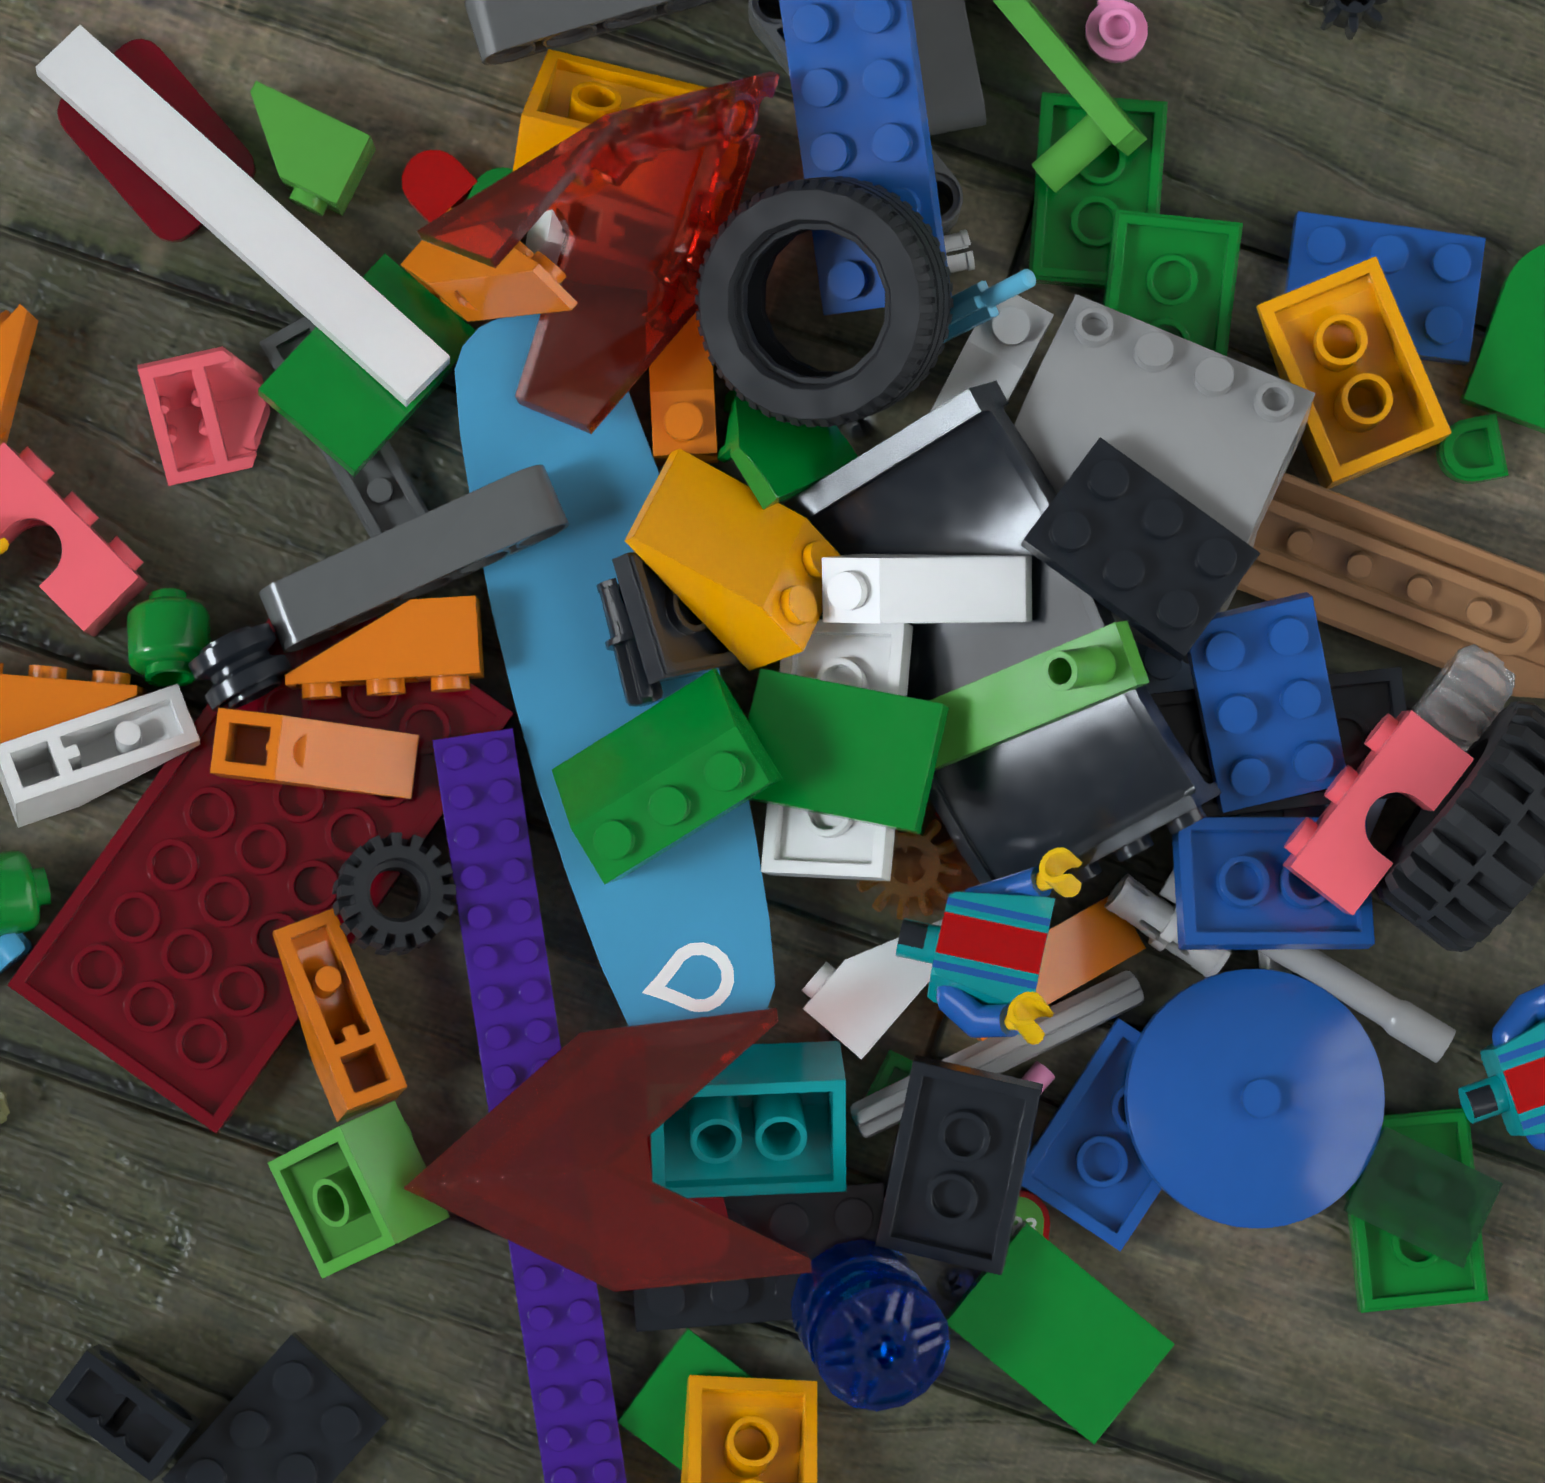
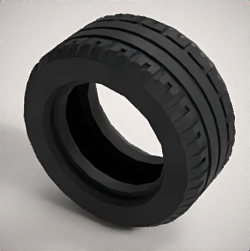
[695,176,954,427]

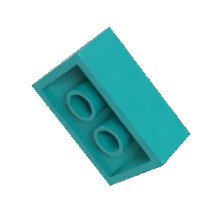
[647,1041,846,1200]

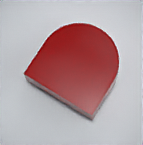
[402,150,478,227]

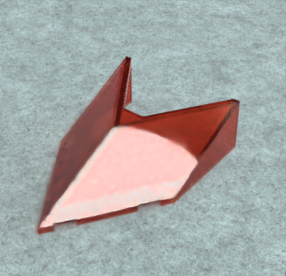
[417,71,780,434]
[403,1006,812,1292]

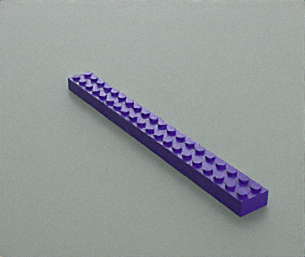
[432,728,627,1483]

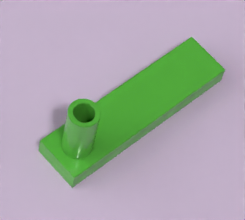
[993,0,1147,193]
[929,620,1150,770]

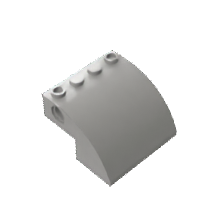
[1014,294,1315,664]

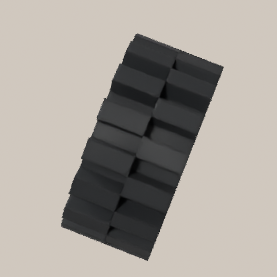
[332,832,456,956]

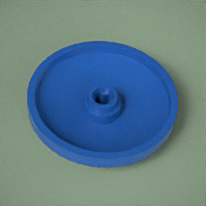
[1124,969,1385,1229]

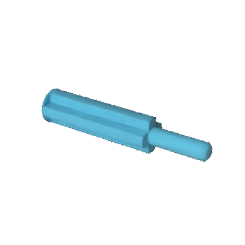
[943,269,1036,343]

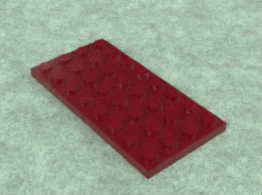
[7,567,515,1134]

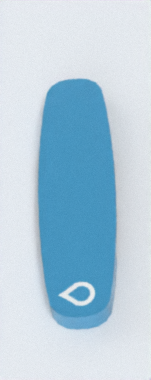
[455,310,775,1050]

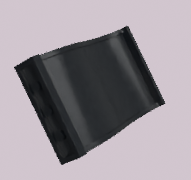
[782,380,1221,898]

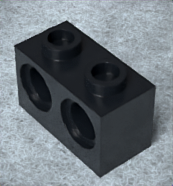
[47,1344,201,1482]

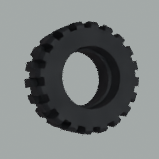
[1375,701,1545,952]

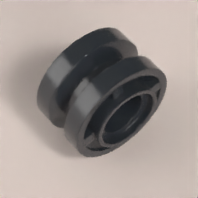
[188,623,293,712]

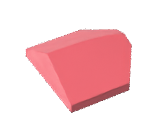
[138,346,271,486]

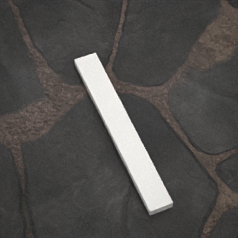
[35,25,450,407]

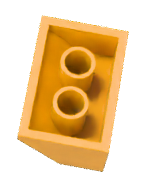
[512,49,731,223]

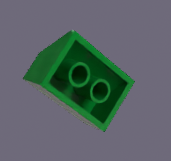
[552,668,783,885]

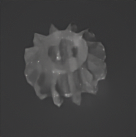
[1413,644,1515,752]

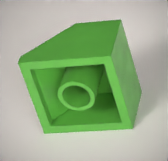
[268,1100,450,1279]

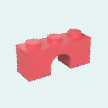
[0,442,148,637]
[1283,710,1474,915]

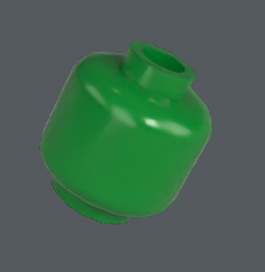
[127,588,211,687]
[0,850,51,936]

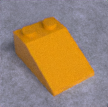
[1256,256,1452,489]
[624,449,841,671]
[681,1375,817,1483]

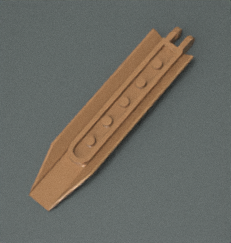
[1237,473,1545,699]

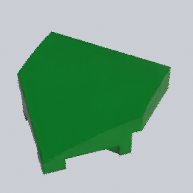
[717,390,858,510]

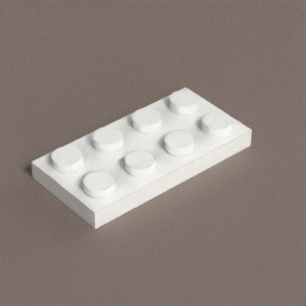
[761,619,913,881]

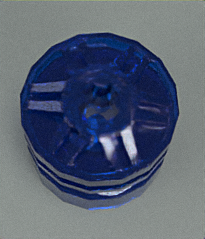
[791,1239,950,1411]

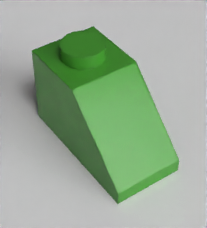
[250,81,376,216]

